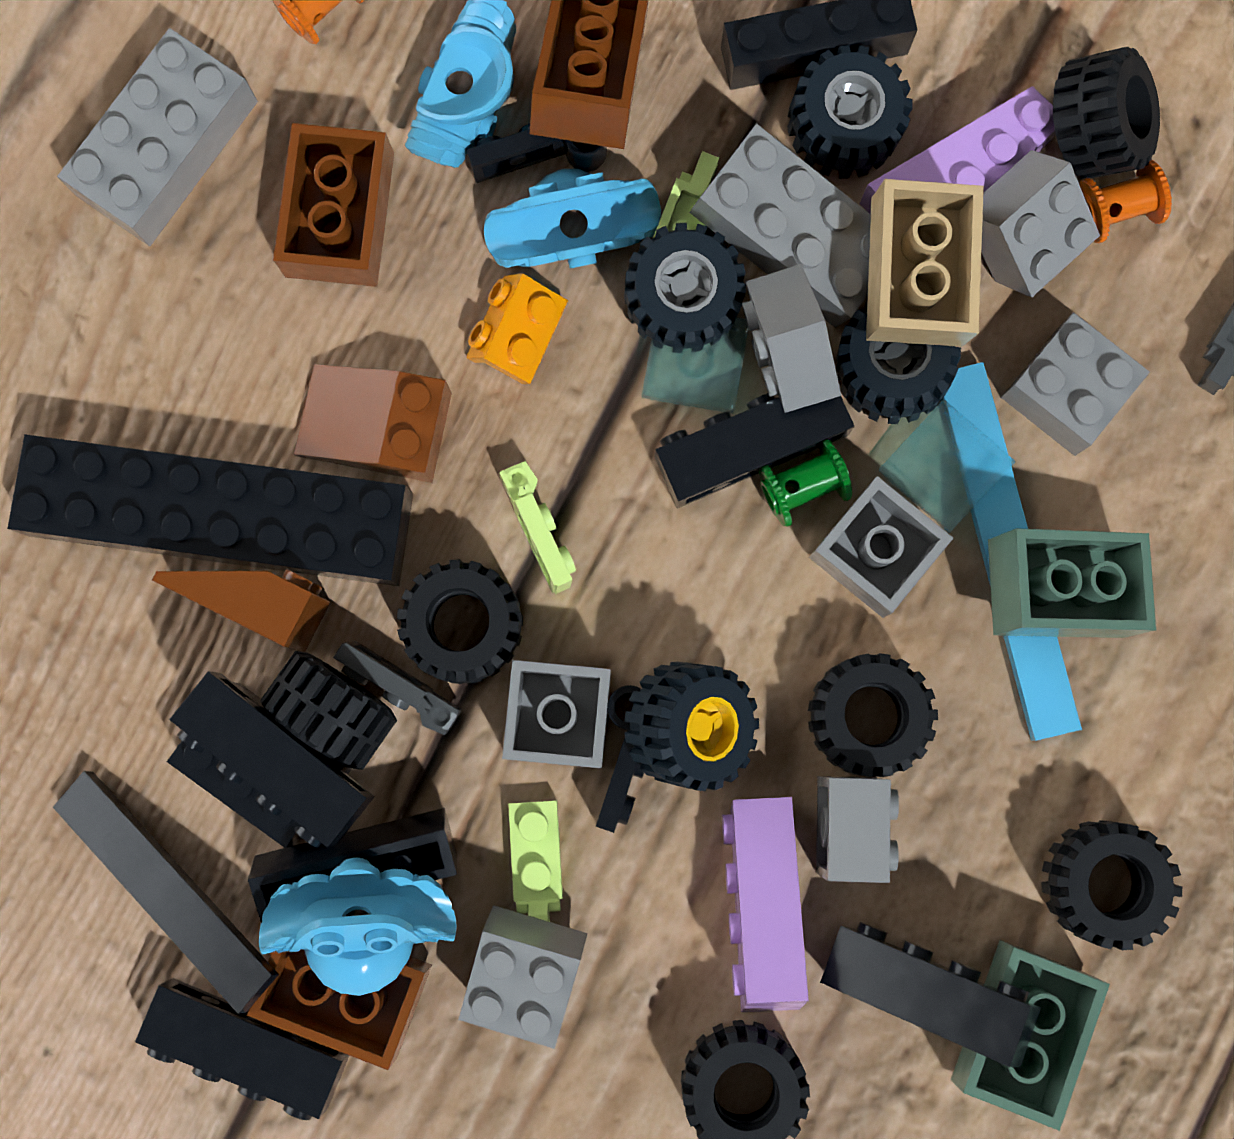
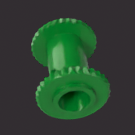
[759,439,853,527]

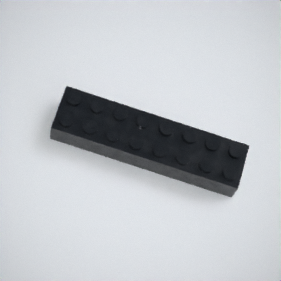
[7,434,413,586]

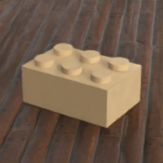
[866,179,984,347]

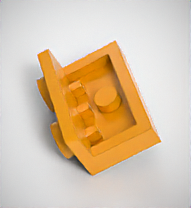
[467,273,568,384]

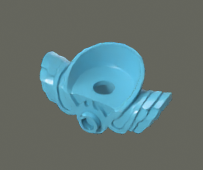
[405,0,516,168]
[484,169,661,269]
[259,858,457,996]

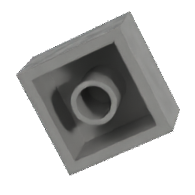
[981,150,1100,297]
[742,264,841,413]
[1001,312,1150,456]
[809,476,953,618]
[502,660,611,768]
[816,776,899,883]
[458,905,588,1049]

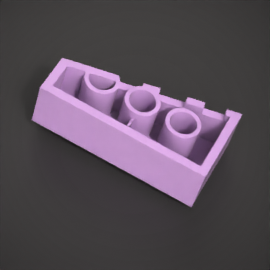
[859,86,1056,214]
[722,797,809,1012]

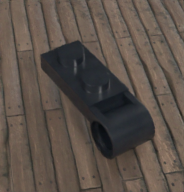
[466,123,607,183]
[595,685,644,833]

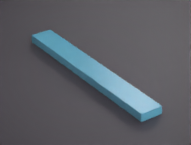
[941,362,1082,741]

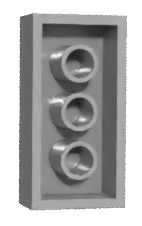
[57,28,258,246]
[689,123,871,328]

